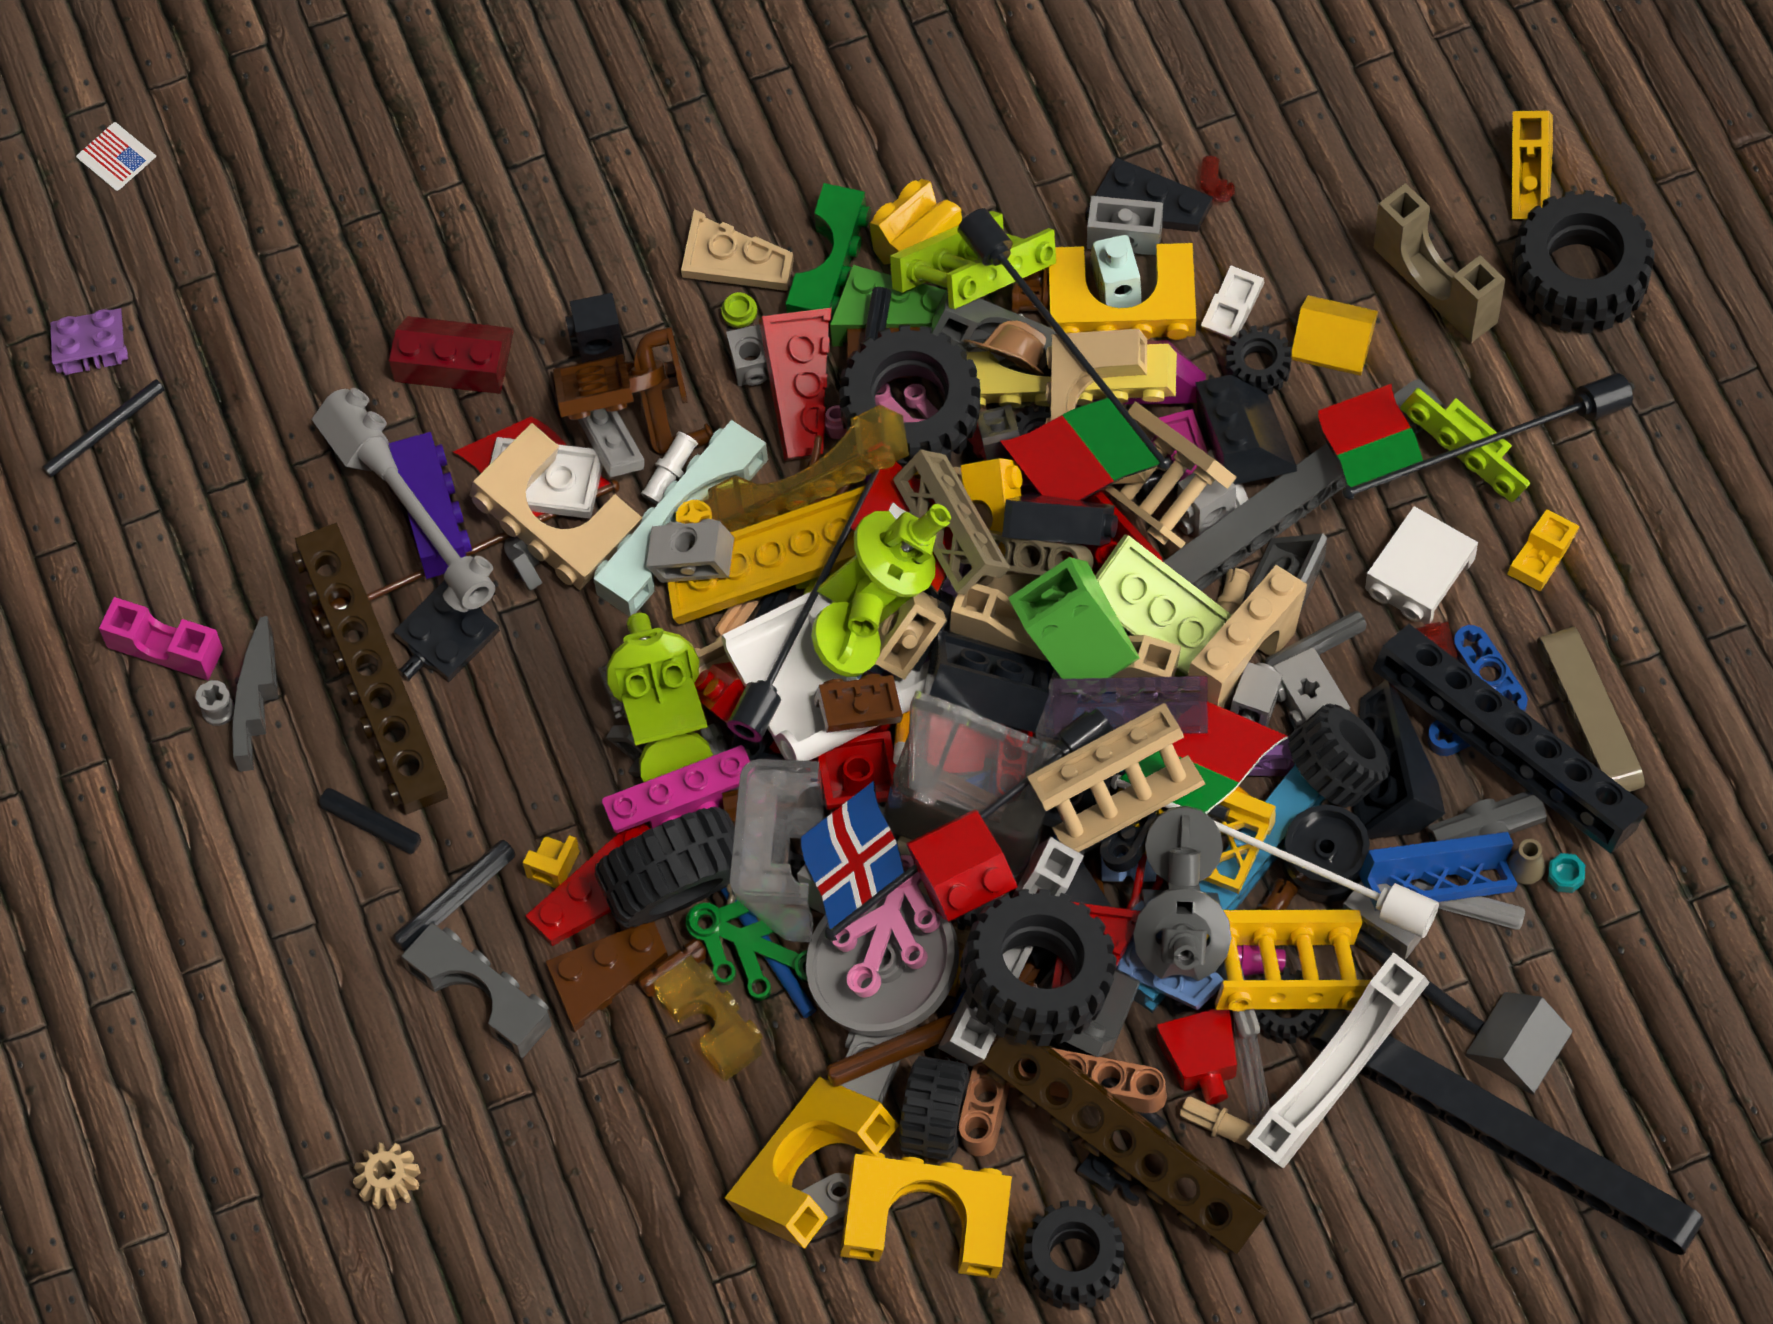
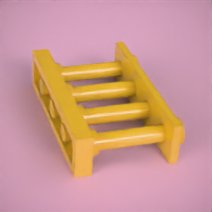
[1206,910,1371,1012]

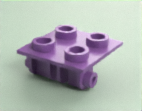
[50,308,129,375]

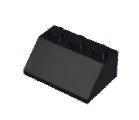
[1195,375,1297,485]
[925,630,1050,733]

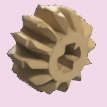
[353,1142,421,1210]

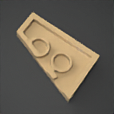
[681,209,794,291]

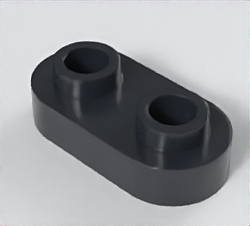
[1100,811,1158,872]

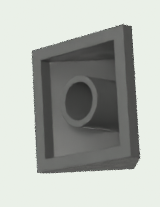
[1244,533,1327,613]
[1465,992,1573,1095]

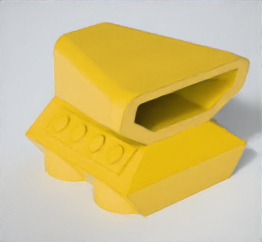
[870,179,962,265]

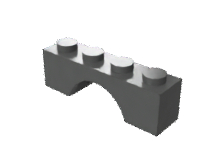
[932,289,1057,377]
[401,923,552,1060]

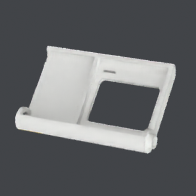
[722,588,982,768]

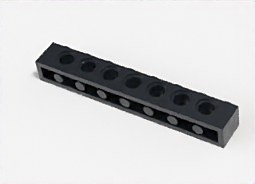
[1372,624,1649,854]

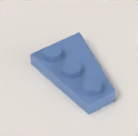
[1116,900,1224,1010]

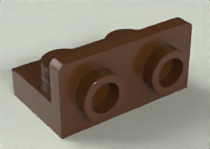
[814,674,903,733]

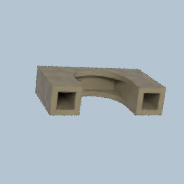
[1373,183,1505,343]

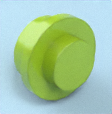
[721,292,757,328]

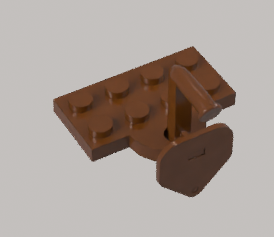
[553,327,714,454]

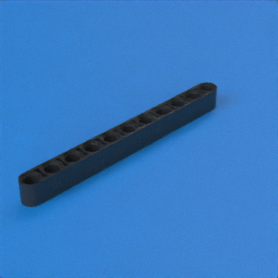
[1308,1009,1704,1255]

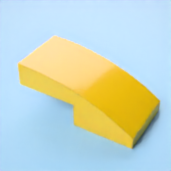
[1507,509,1579,591]

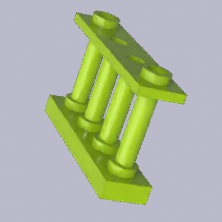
[890,211,1056,309]

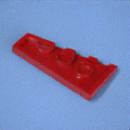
[525,823,650,946]

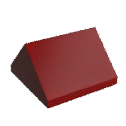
[816,731,903,809]

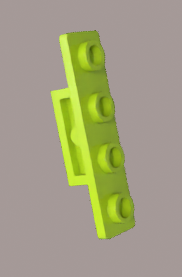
[1400,388,1530,502]

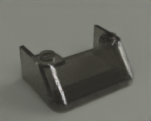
[883,716,1050,876]

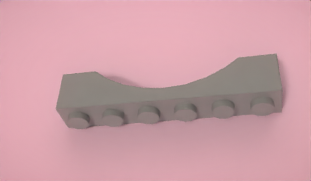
[938,837,1084,1067]

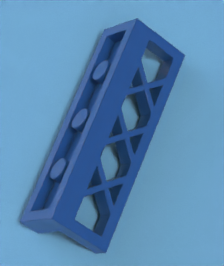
[1359,832,1518,911]

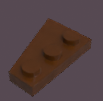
[546,921,668,1033]

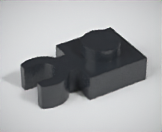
[1077,1152,1147,1206]

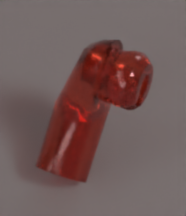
[1200,156,1235,203]

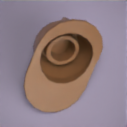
[963,320,1046,376]

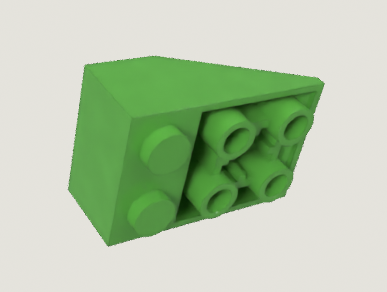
[1008,557,1140,698]

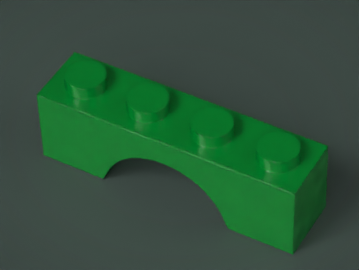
[786,183,871,330]

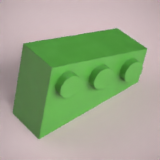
[830,265,946,346]

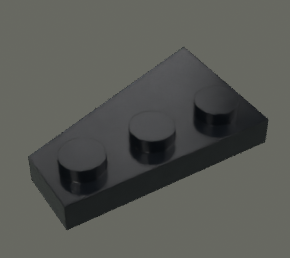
[1085,157,1213,232]

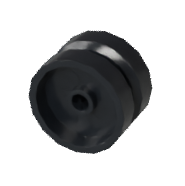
[1282,804,1370,903]

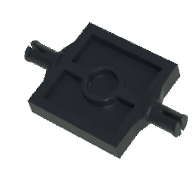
[394,580,500,682]

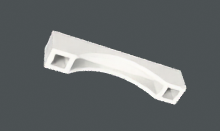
[1246,952,1430,1168]

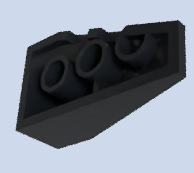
[1353,680,1445,839]

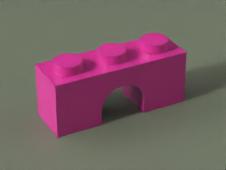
[99,597,223,681]

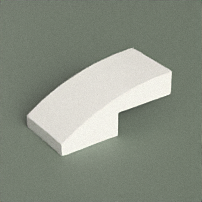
[1201,266,1265,339]

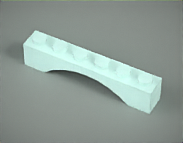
[593,420,768,617]

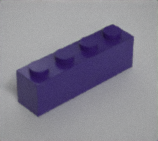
[389,432,472,579]

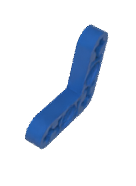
[1427,625,1528,756]

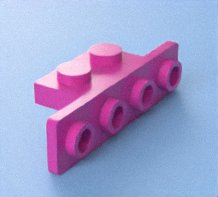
[602,746,756,833]

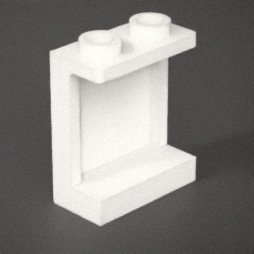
[1365,506,1478,625]

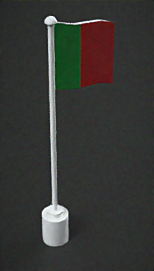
[1111,700,1439,938]

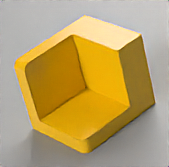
[523,835,580,888]

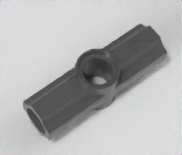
[1427,790,1547,842]

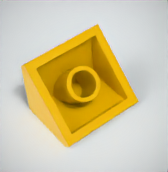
[1291,295,1378,376]

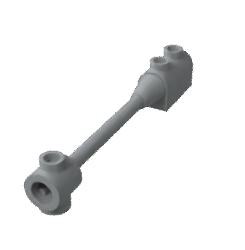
[311,388,495,612]

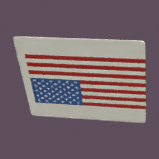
[76,122,156,191]

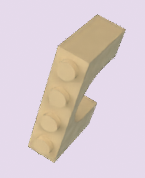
[1045,329,1147,484]
[469,423,642,590]
[1180,565,1307,715]

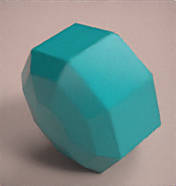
[1548,853,1586,893]

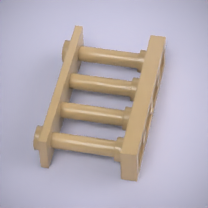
[1101,401,1237,548]
[1027,703,1205,853]

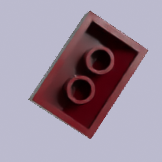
[389,316,514,394]

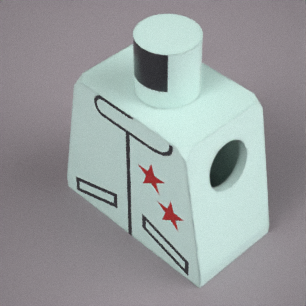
[1090,235,1141,308]

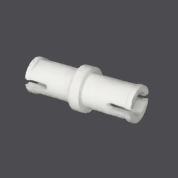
[641,431,698,505]

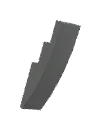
[233,616,279,772]

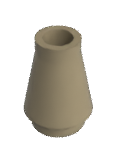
[1507,839,1546,884]

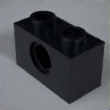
[565,293,625,363]

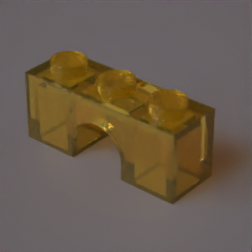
[653,955,763,1081]

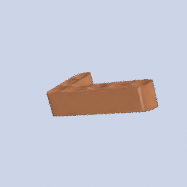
[959,1038,1167,1156]

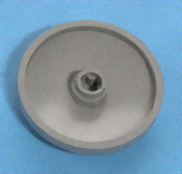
[806,893,959,1036]

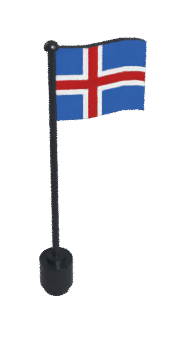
[801,708,1114,941]

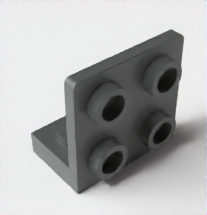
[1066,969,1140,1057]

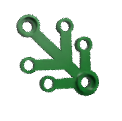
[686,891,808,1000]

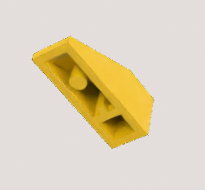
[1512,111,1553,220]

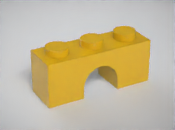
[961,458,1023,577]

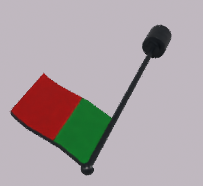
[957,208,1171,501]
[1318,373,1633,500]

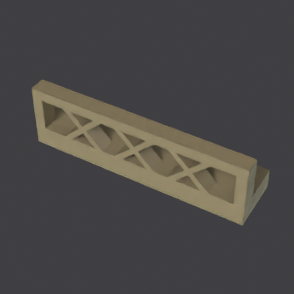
[893,450,1010,595]

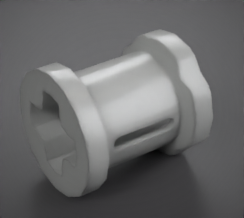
[196,680,235,726]

